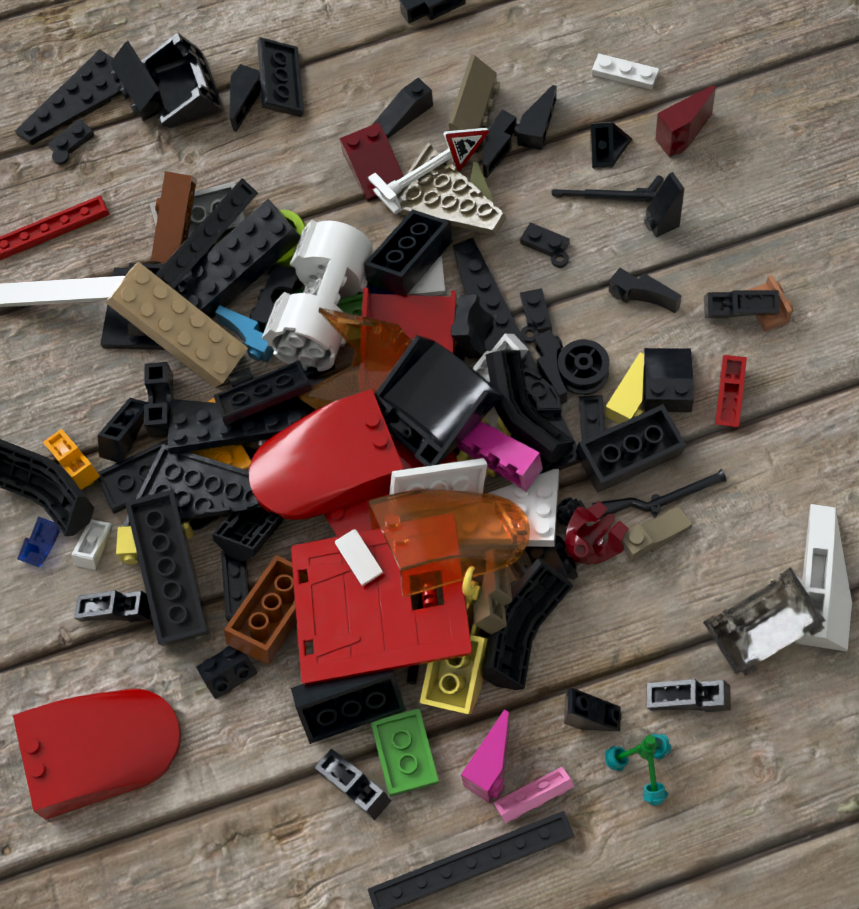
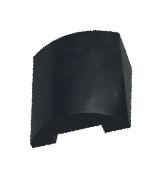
[374,335,503,466]

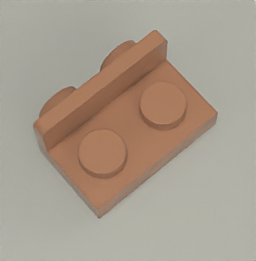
[748,275,793,332]

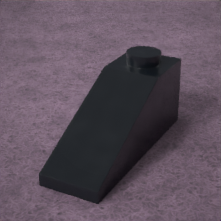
[229,64,261,132]
[372,77,434,139]
[514,85,557,150]
[644,172,685,237]
[98,397,149,463]

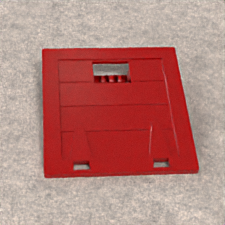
[291,515,473,685]

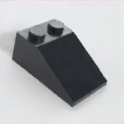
[644,348,694,412]

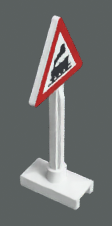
[368,128,489,215]

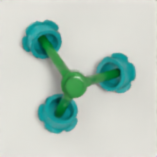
[605,734,671,806]

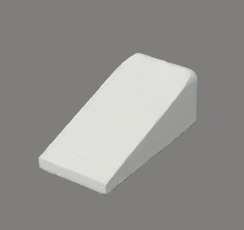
[71,519,112,570]
[335,529,383,586]

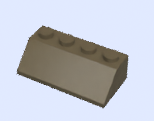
[449,55,500,154]

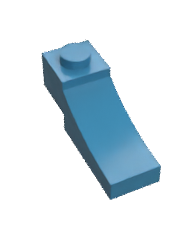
[215,305,274,363]

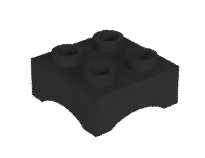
[451,294,494,358]

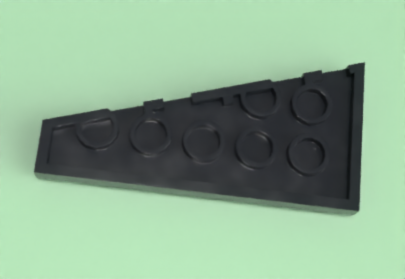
[15,49,121,145]
[168,399,308,454]

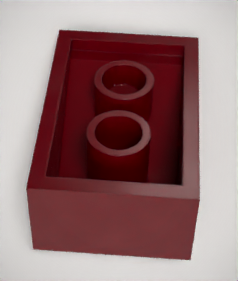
[655,85,716,157]
[339,122,404,201]

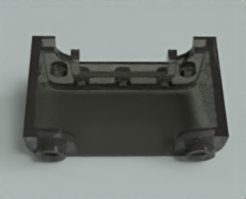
[703,567,826,677]

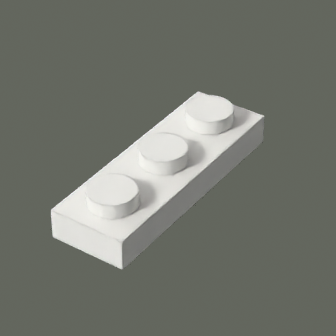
[592,53,659,90]

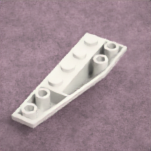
[796,504,852,652]

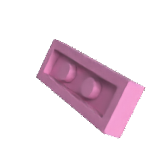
[493,767,574,823]

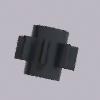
[557,497,586,526]

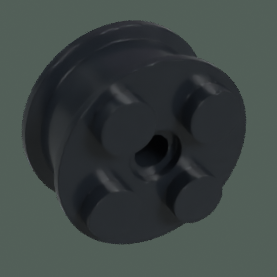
[558,339,610,395]

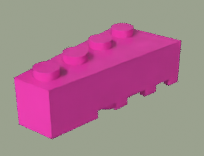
[456,421,543,492]

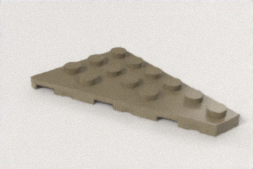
[385,143,506,236]

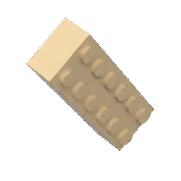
[105,262,248,387]

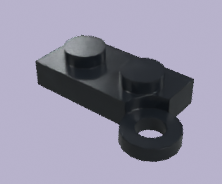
[520,222,570,268]
[520,288,552,343]

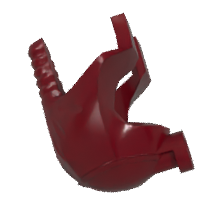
[565,501,629,565]

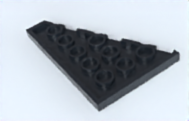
[123,444,264,527]

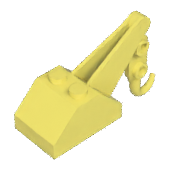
[420,566,487,714]

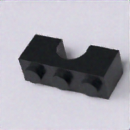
[250,263,303,332]
[144,362,173,437]

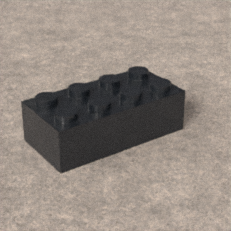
[364,209,453,297]
[575,405,686,493]
[291,669,406,744]

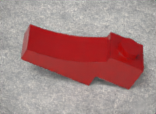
[715,355,747,427]

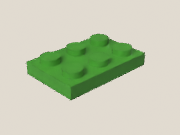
[371,708,439,797]

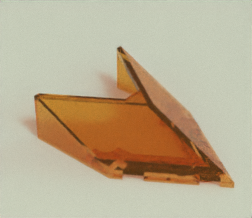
[299,307,412,410]

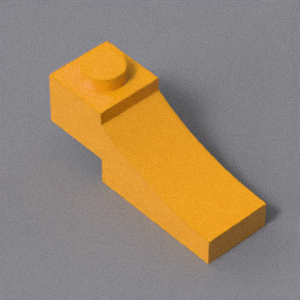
[43,429,100,490]

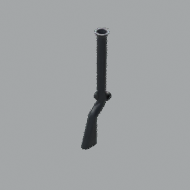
[592,469,727,519]

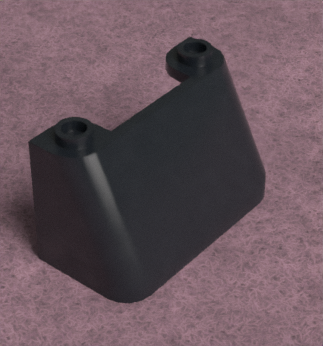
[141,33,223,128]

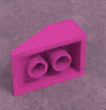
[461,709,510,803]

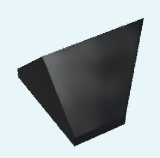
[590,122,632,168]

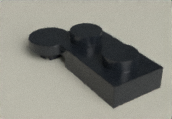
[47,119,94,165]

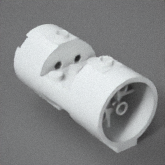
[262,220,373,372]

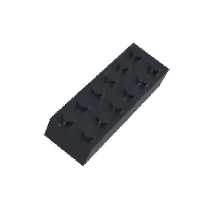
[174,199,301,319]
[125,489,210,646]

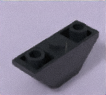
[564,688,621,732]

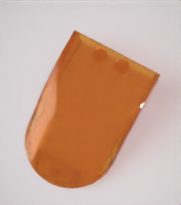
[369,489,530,598]

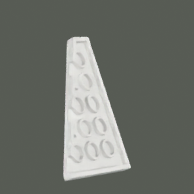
[410,469,559,547]

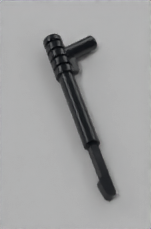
[551,175,664,202]

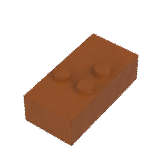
[151,171,197,263]
[224,555,308,665]

